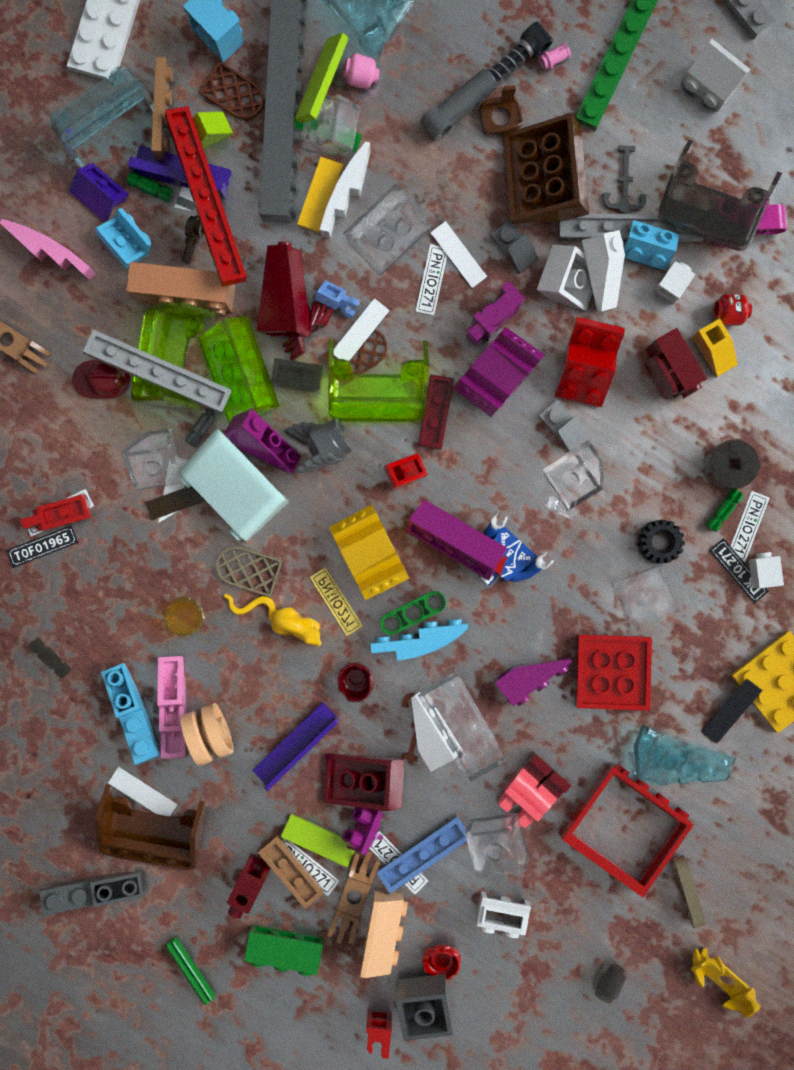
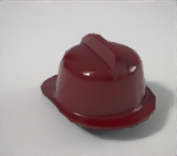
[72,360,130,398]

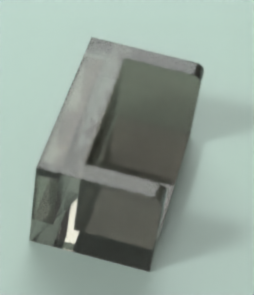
[271,358,325,394]

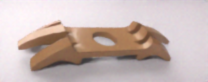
[0,321,51,374]
[327,851,380,944]

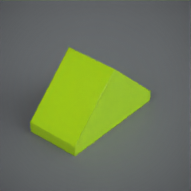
[193,112,234,149]

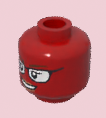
[713,294,752,326]

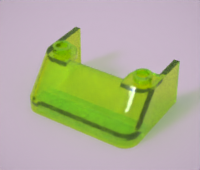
[131,302,216,409]
[328,339,430,422]

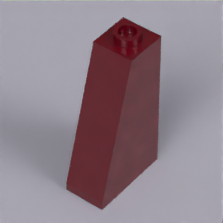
[256,241,311,337]

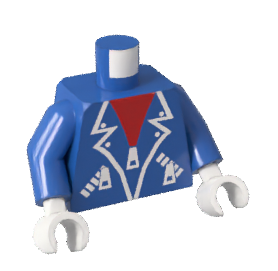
[478,511,554,586]

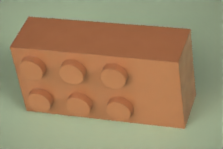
[126,262,235,316]

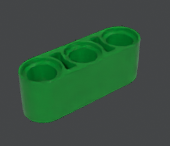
[380,591,446,635]

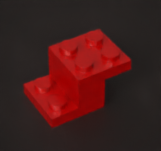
[555,316,625,408]

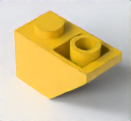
[691,318,738,378]

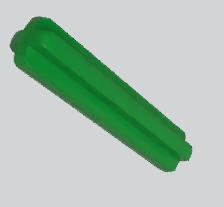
[165,937,215,1005]

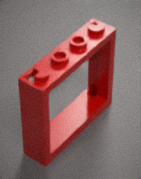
[559,763,694,897]

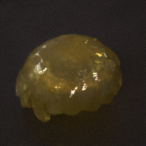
[165,597,204,636]

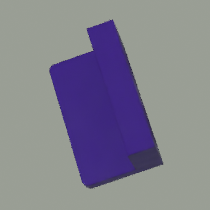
[69,163,128,222]

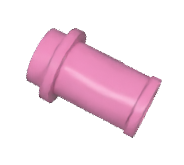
[538,43,571,70]

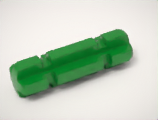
[126,171,173,202]
[706,489,744,532]

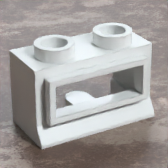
[475,891,531,938]

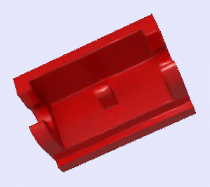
[366,1009,392,1059]

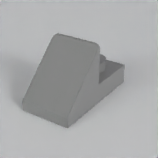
[538,400,588,453]

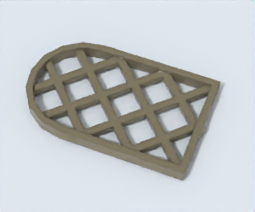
[216,546,283,597]

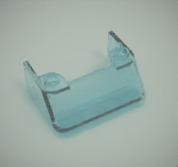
[49,66,154,168]

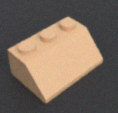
[360,888,408,978]

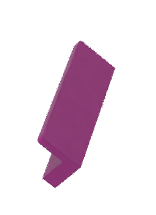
[407,500,507,581]

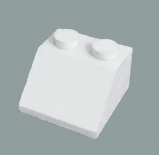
[682,39,750,111]
[537,245,593,311]

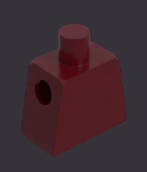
[226,854,271,919]

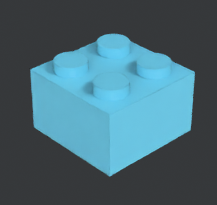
[183,0,244,63]

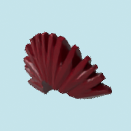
[281,303,334,361]

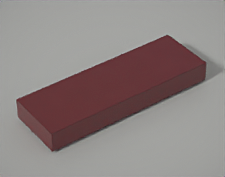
[418,374,454,450]

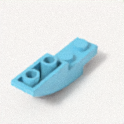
[371,619,468,661]
[101,663,160,765]

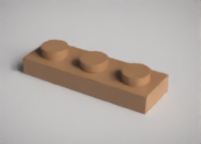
[258,834,324,909]

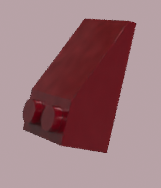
[323,753,404,811]

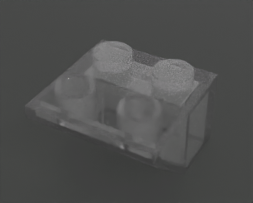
[300,94,360,156]

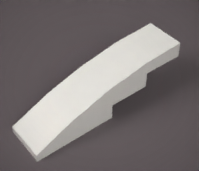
[320,142,371,239]

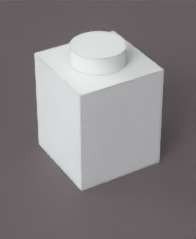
[654,261,696,304]
[749,552,784,588]

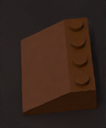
[503,113,589,224]

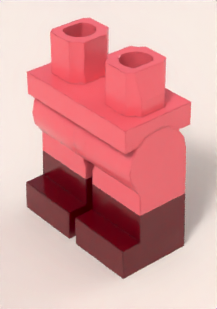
[497,752,571,828]

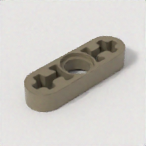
[671,855,706,928]

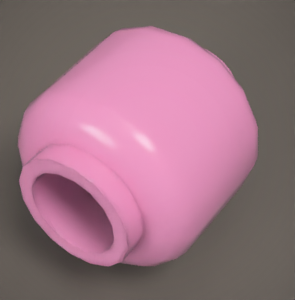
[342,53,379,90]

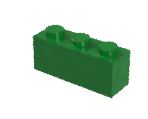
[244,924,324,976]

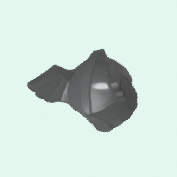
[284,418,352,474]

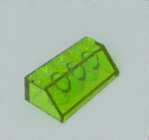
[198,316,280,423]

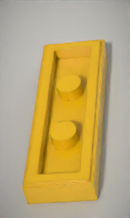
[297,157,344,234]

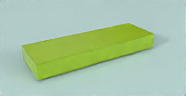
[281,813,355,867]

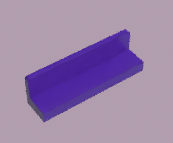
[128,146,232,199]
[252,702,340,791]

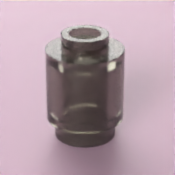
[594,963,627,1004]

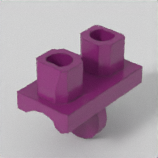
[342,807,383,855]

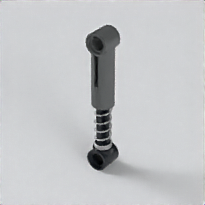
[420,21,554,141]

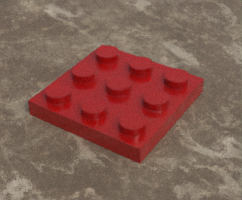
[575,634,652,711]

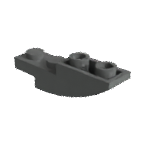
[39,871,144,916]

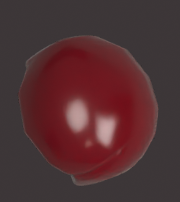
[337,662,374,702]

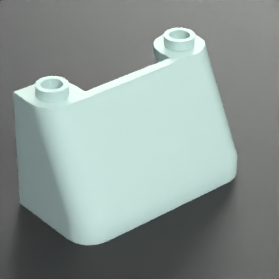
[179,428,289,542]

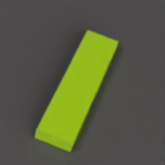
[295,32,348,123]

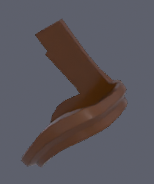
[480,85,523,134]

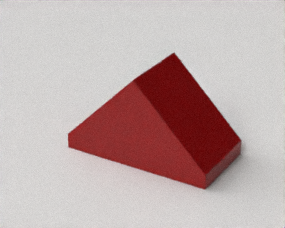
[384,453,428,491]

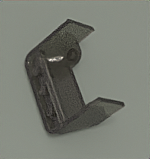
[658,140,782,251]

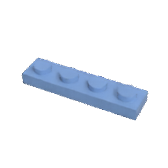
[377,817,472,894]

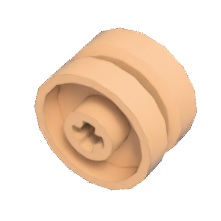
[180,703,234,766]

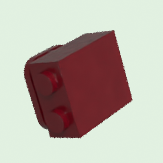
[645,328,707,399]

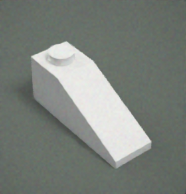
[582,230,625,312]
[411,689,462,772]

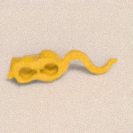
[224,594,322,647]

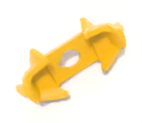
[691,947,761,1018]

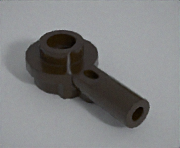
[181,215,204,264]

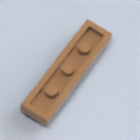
[151,57,173,161]

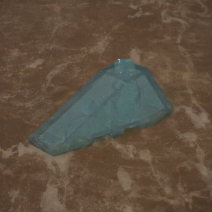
[633,724,736,786]

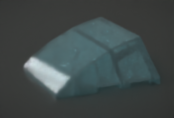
[324,0,415,60]

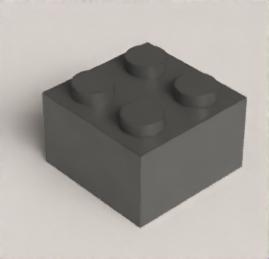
[396,974,453,1041]

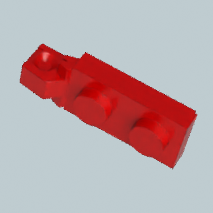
[20,494,92,531]

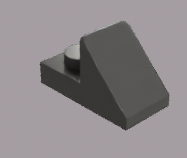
[490,219,538,274]

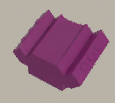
[453,327,545,417]

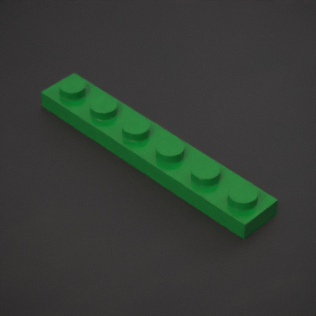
[575,0,658,131]

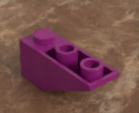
[224,408,301,474]
[493,658,571,706]

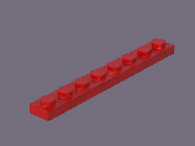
[165,106,247,287]

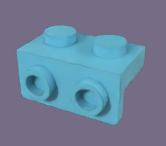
[95,208,152,269]
[623,220,679,271]

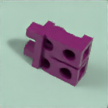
[465,281,525,346]

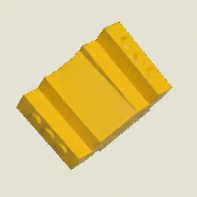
[329,504,410,600]

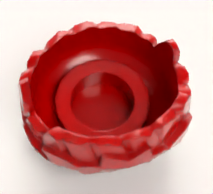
[422,944,461,980]

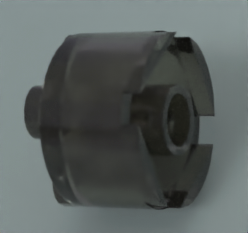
[703,439,761,490]

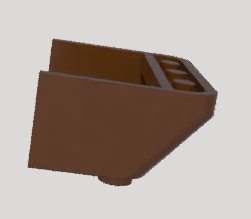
[94,784,205,870]

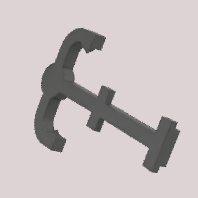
[603,145,646,214]

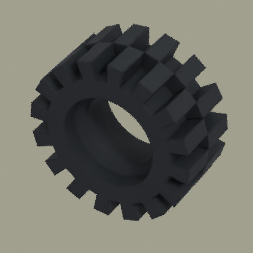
[637,519,685,564]

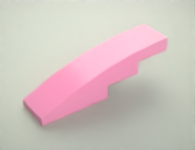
[0,219,96,280]
[157,656,187,759]

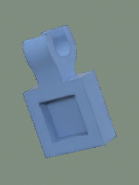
[314,280,360,318]

